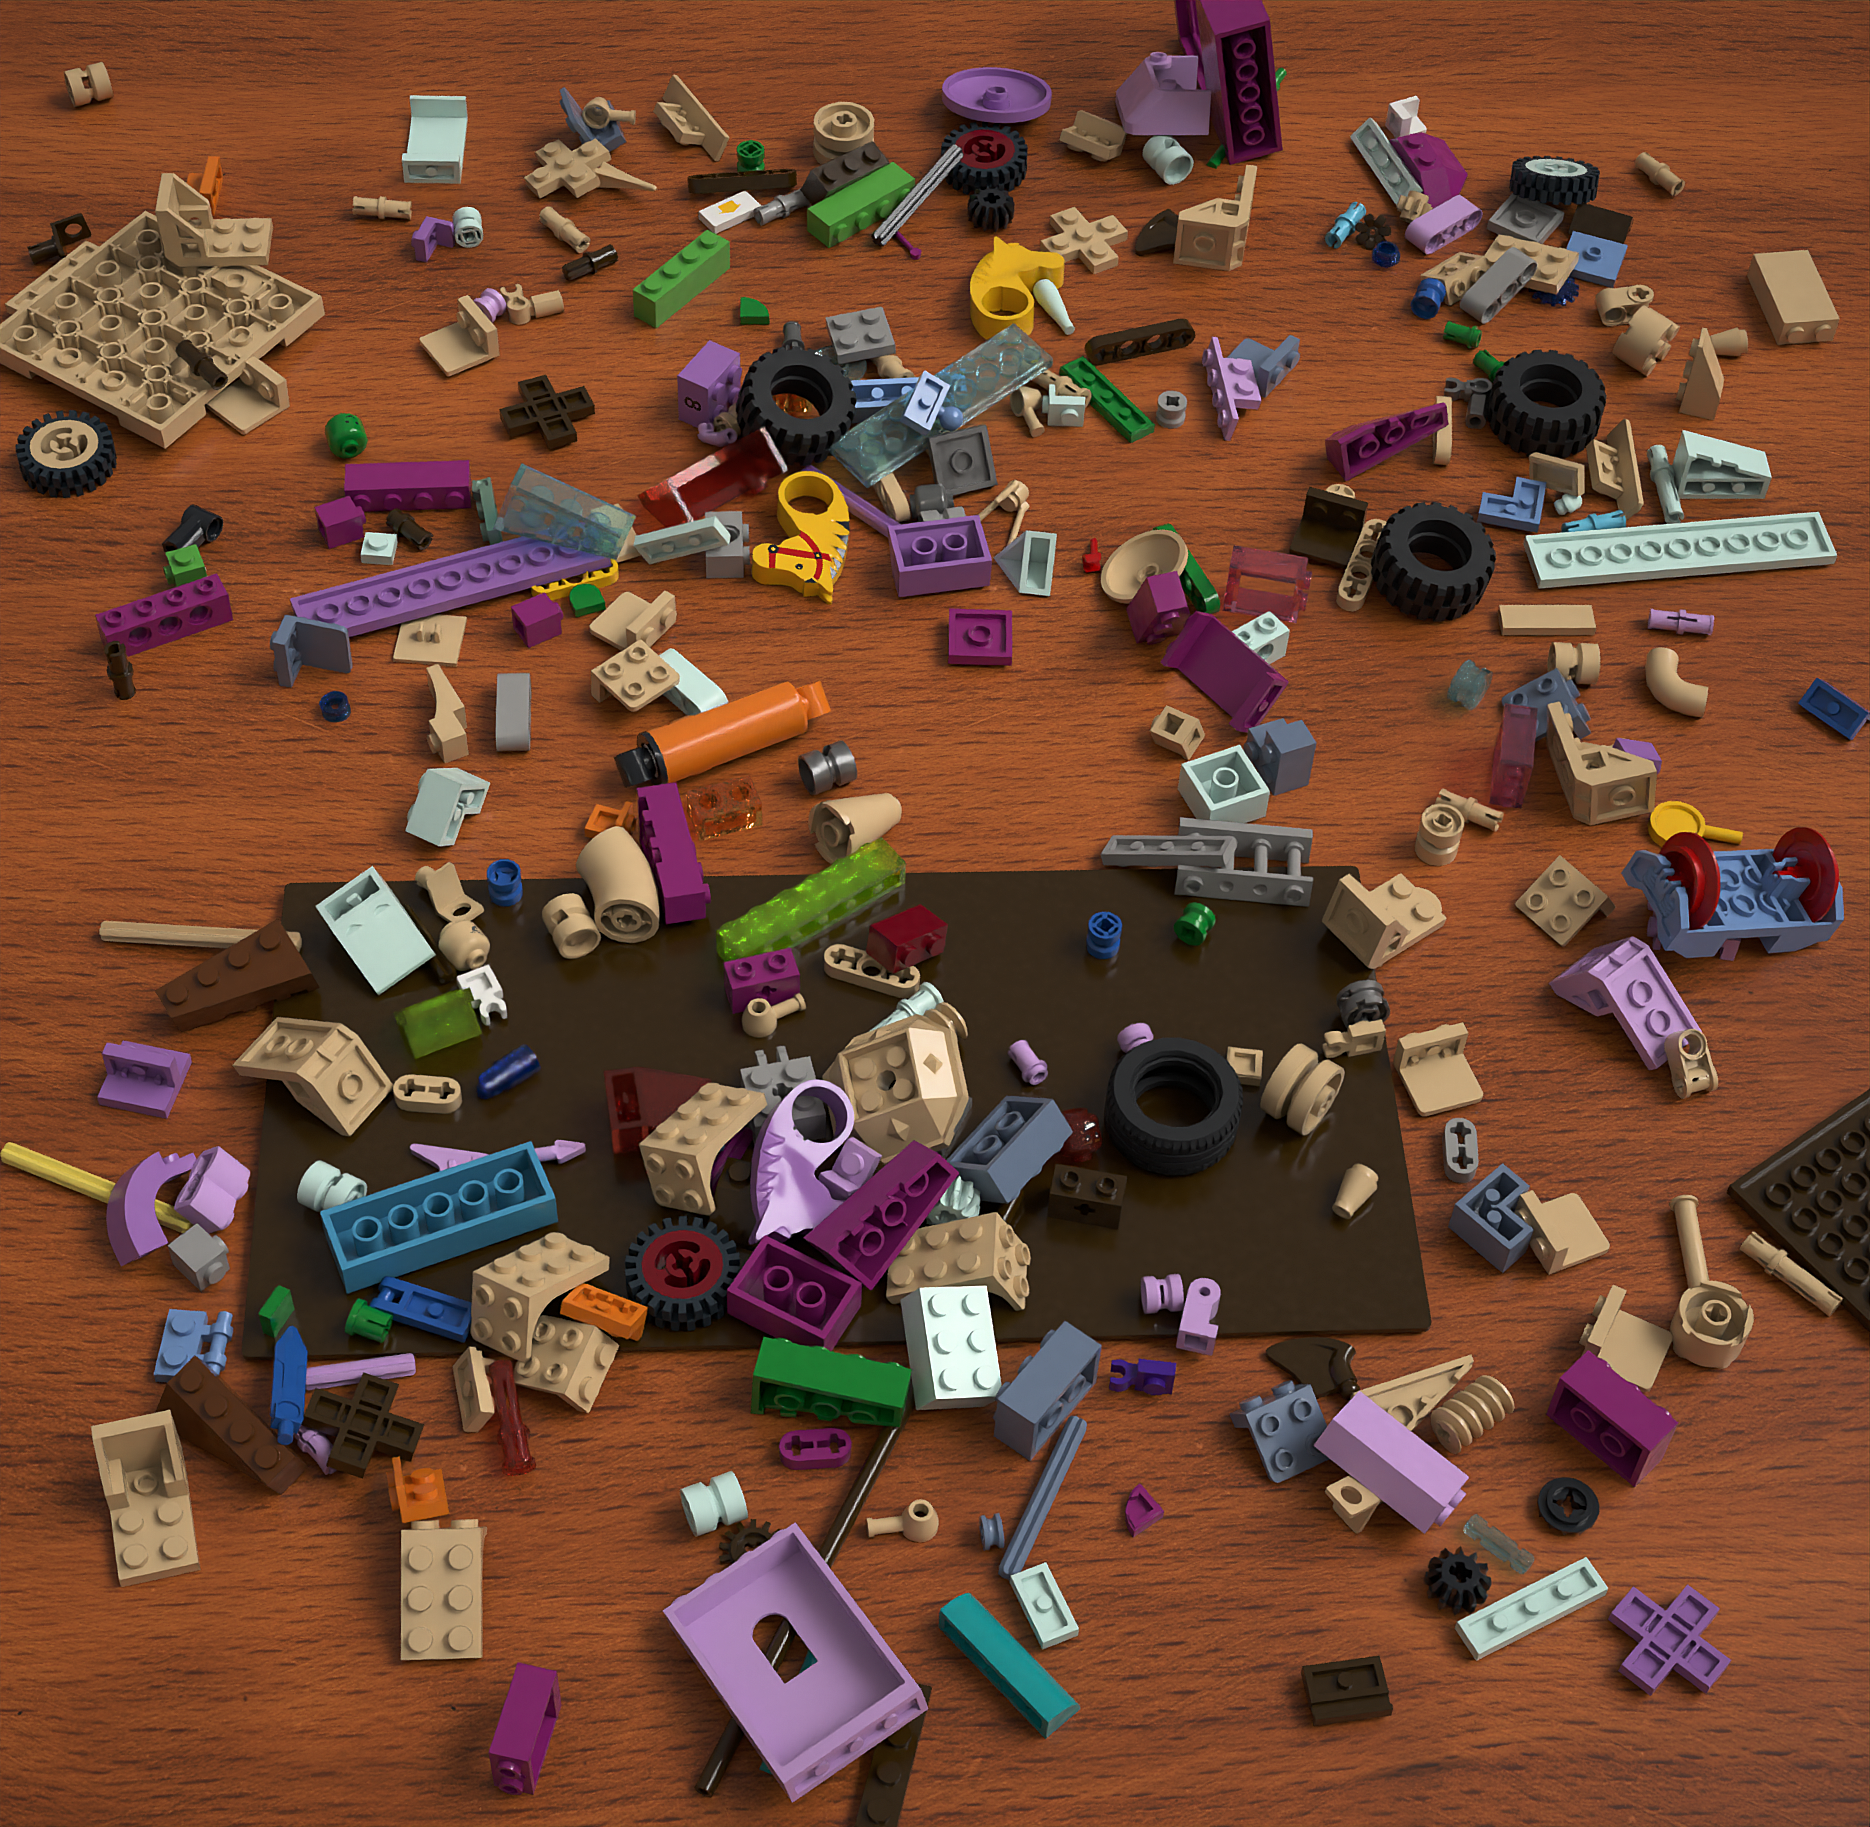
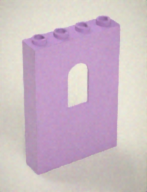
[663,1522,928,1803]

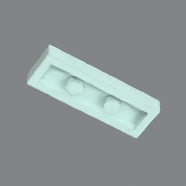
[633,516,731,564]

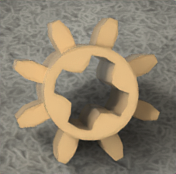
[1396,190,1432,223]

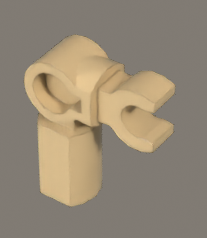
[500,284,564,325]

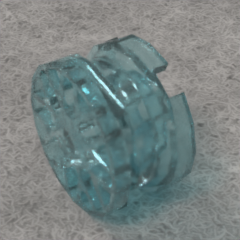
[1447,659,1493,710]

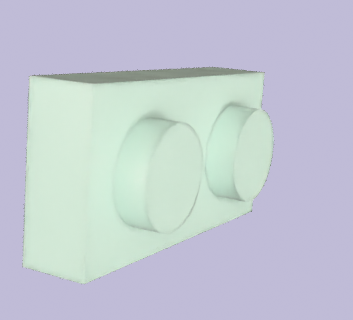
[1010,1562,1079,1650]

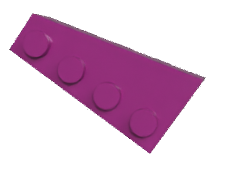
[637,782,711,924]
[804,1140,959,1291]

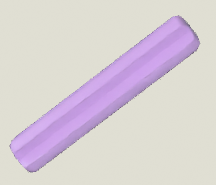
[306,1353,416,1390]

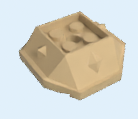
[823,1014,969,1164]

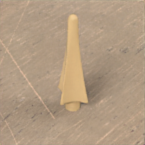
[592,161,657,192]

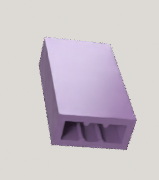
[1314,1391,1469,1534]

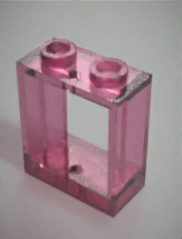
[1223,545,1312,623]
[1489,703,1538,809]

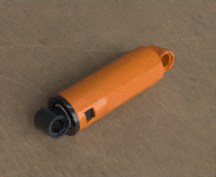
[614,680,831,788]

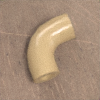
[1645,647,1709,718]

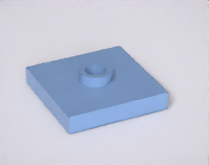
[1566,231,1628,288]

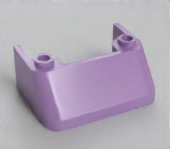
[1115,52,1211,135]

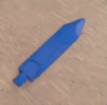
[270,1326,308,1445]

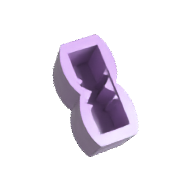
[174,1146,250,1234]

